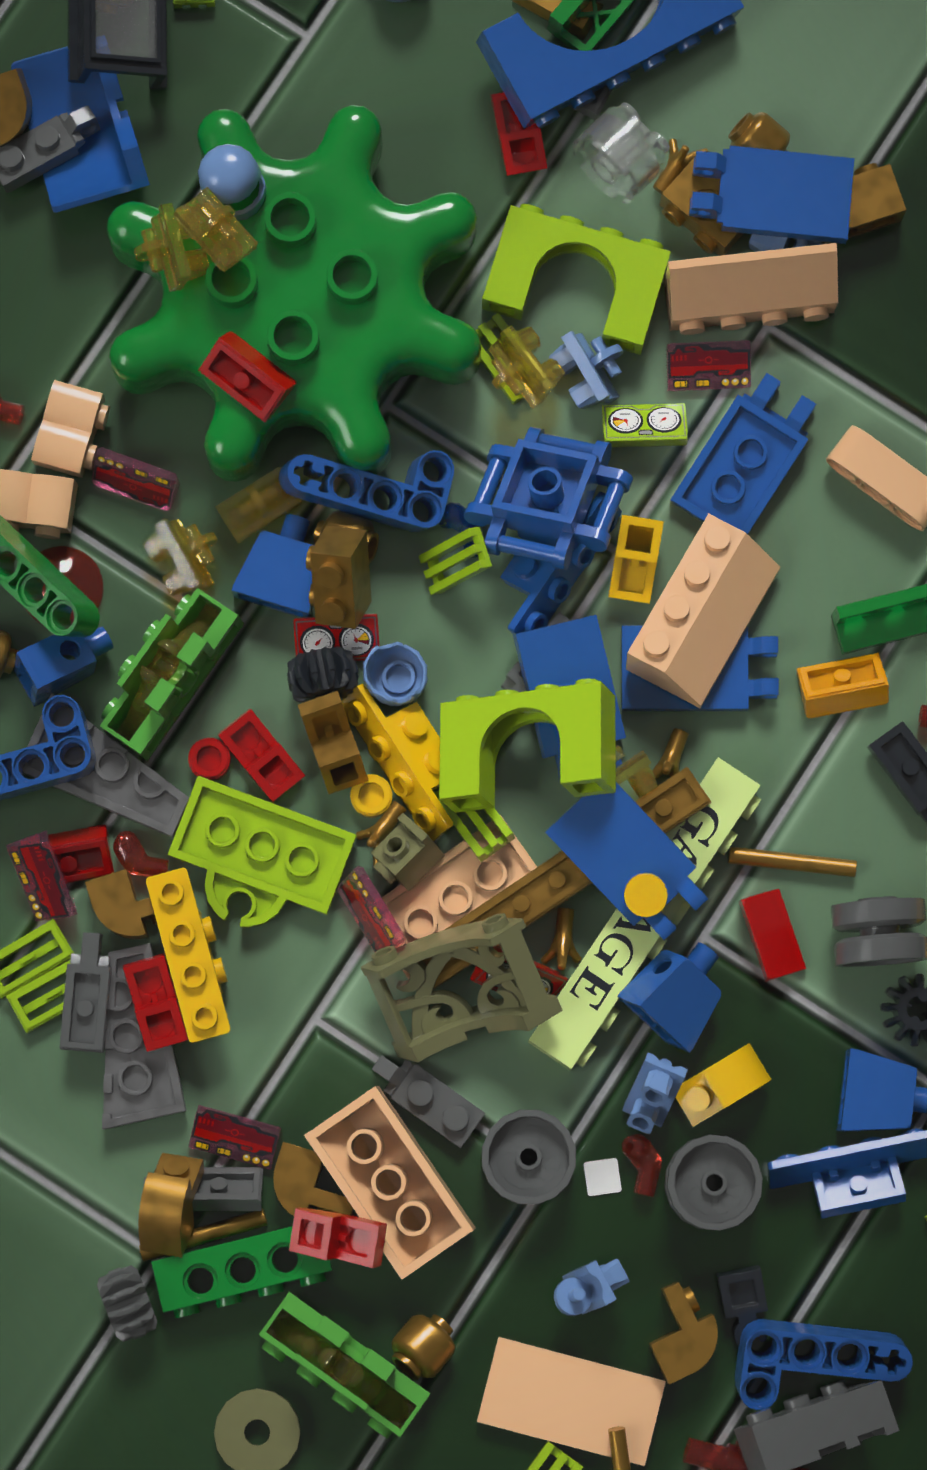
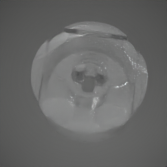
[572,102,670,203]

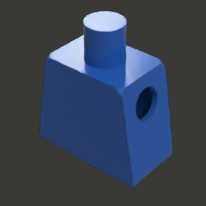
[231,514,313,618]
[14,626,114,707]
[617,942,721,1053]
[837,1048,927,1132]

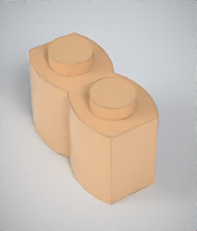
[31,380,110,478]
[0,469,78,539]

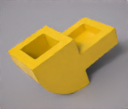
[608,514,664,604]
[675,1043,772,1127]

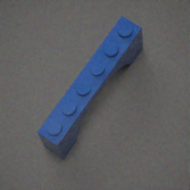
[476,0,744,129]

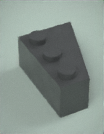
[734,1380,900,1470]

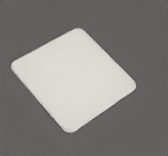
[584,1158,622,1196]

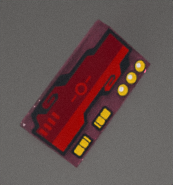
[665,340,751,391]
[92,447,180,511]
[6,830,78,921]
[338,866,407,952]
[188,1105,282,1170]

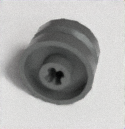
[831,896,927,967]
[481,1110,576,1204]
[664,1135,763,1231]

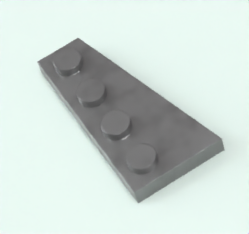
[23,693,189,838]
[102,943,187,1130]

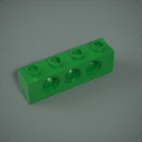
[151,1226,333,1318]

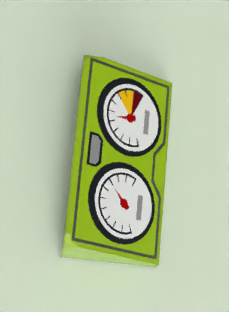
[602,403,688,447]

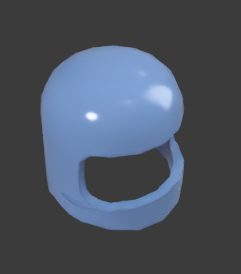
[198,144,267,222]

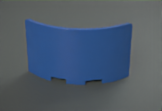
[11,35,150,212]

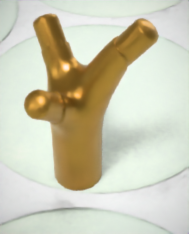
[653,139,709,194]
[640,728,689,787]
[356,801,407,866]
[541,908,581,970]

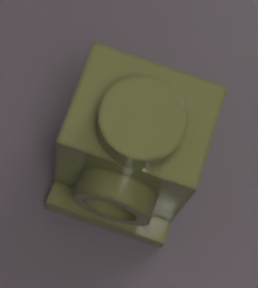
[371,813,445,891]

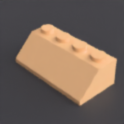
[664,243,838,335]
[626,513,780,708]
[304,1086,476,1279]

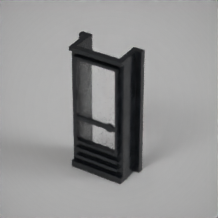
[68,0,167,90]

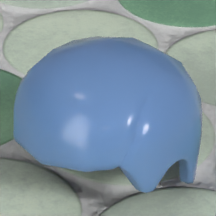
[363,642,428,706]

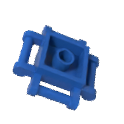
[464,427,633,570]

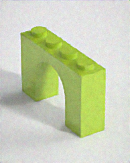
[482,204,671,355]
[439,678,616,813]

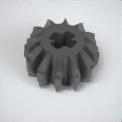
[97,1265,157,1342]

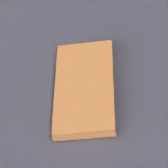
[368,815,537,980]
[477,1337,666,1466]

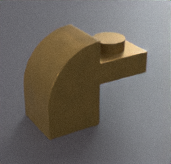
[0,68,32,146]
[298,691,369,794]
[85,869,157,939]
[273,1142,354,1216]
[138,1153,204,1258]
[649,1282,718,1384]

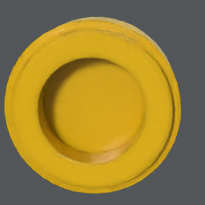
[350,774,393,818]
[624,873,668,917]

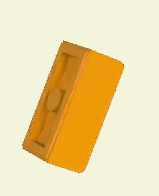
[797,653,889,719]

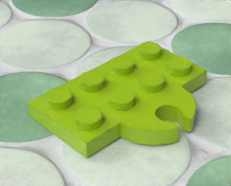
[167,776,357,928]

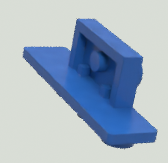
[500,491,622,635]
[767,1128,927,1219]

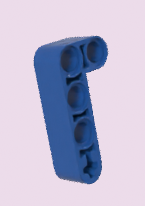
[279,450,454,533]
[0,695,96,801]
[735,1319,913,1410]

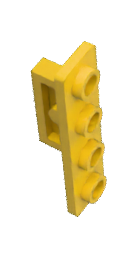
[341,684,453,841]
[146,868,231,1043]

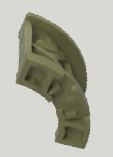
[361,913,563,1063]

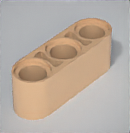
[826,425,927,531]

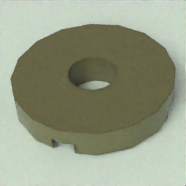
[214,1388,301,1470]

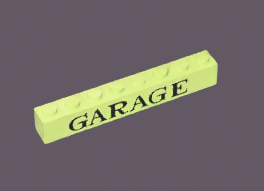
[528,757,761,1070]

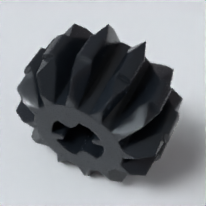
[287,646,359,703]
[880,973,927,1047]

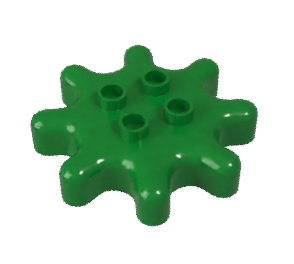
[106,105,481,482]

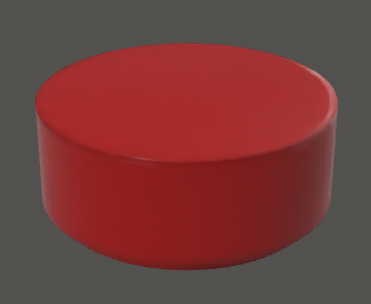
[188,738,231,781]

